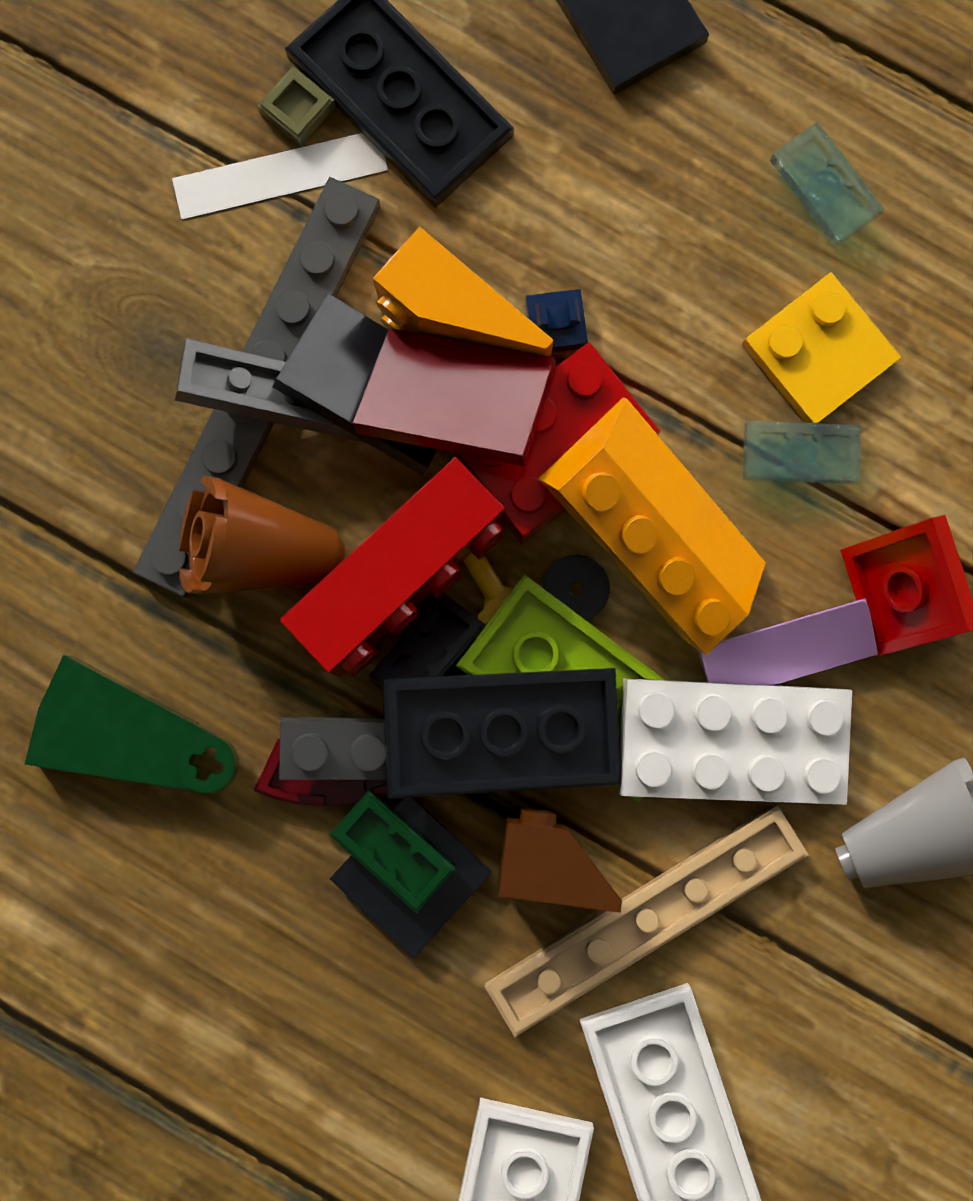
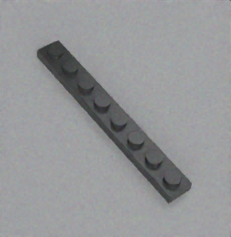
[133,176,381,598]

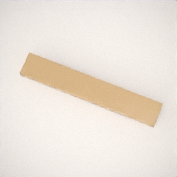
[485,805,808,1037]

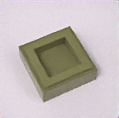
[257,66,336,148]

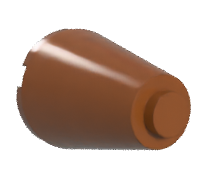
[179,476,345,594]

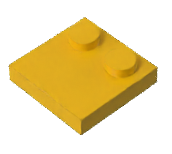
[741,272,901,430]

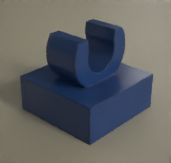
[525,289,588,353]

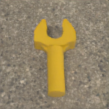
[463,553,512,624]

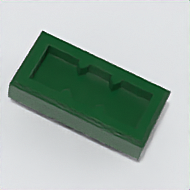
[329,790,456,914]

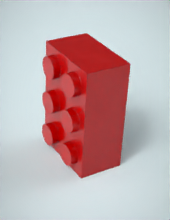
[454,342,661,545]

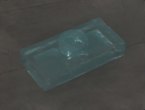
[770,122,884,247]
[743,421,860,484]

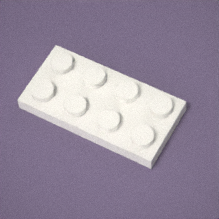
[617,678,852,805]

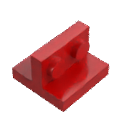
[840,515,973,657]

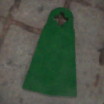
[24,655,239,793]

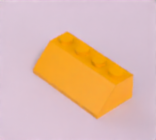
[539,398,766,656]

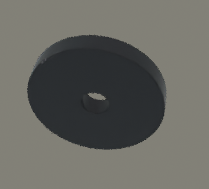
[542,555,610,621]

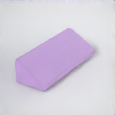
[696,598,878,686]

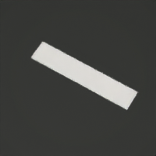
[172,133,388,219]

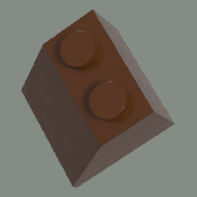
[497,807,622,913]

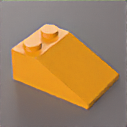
[373,226,554,356]

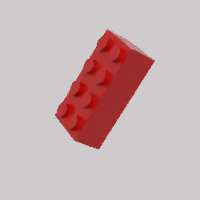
[280,456,505,677]

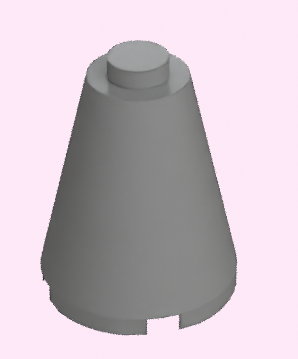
[835,757,973,888]

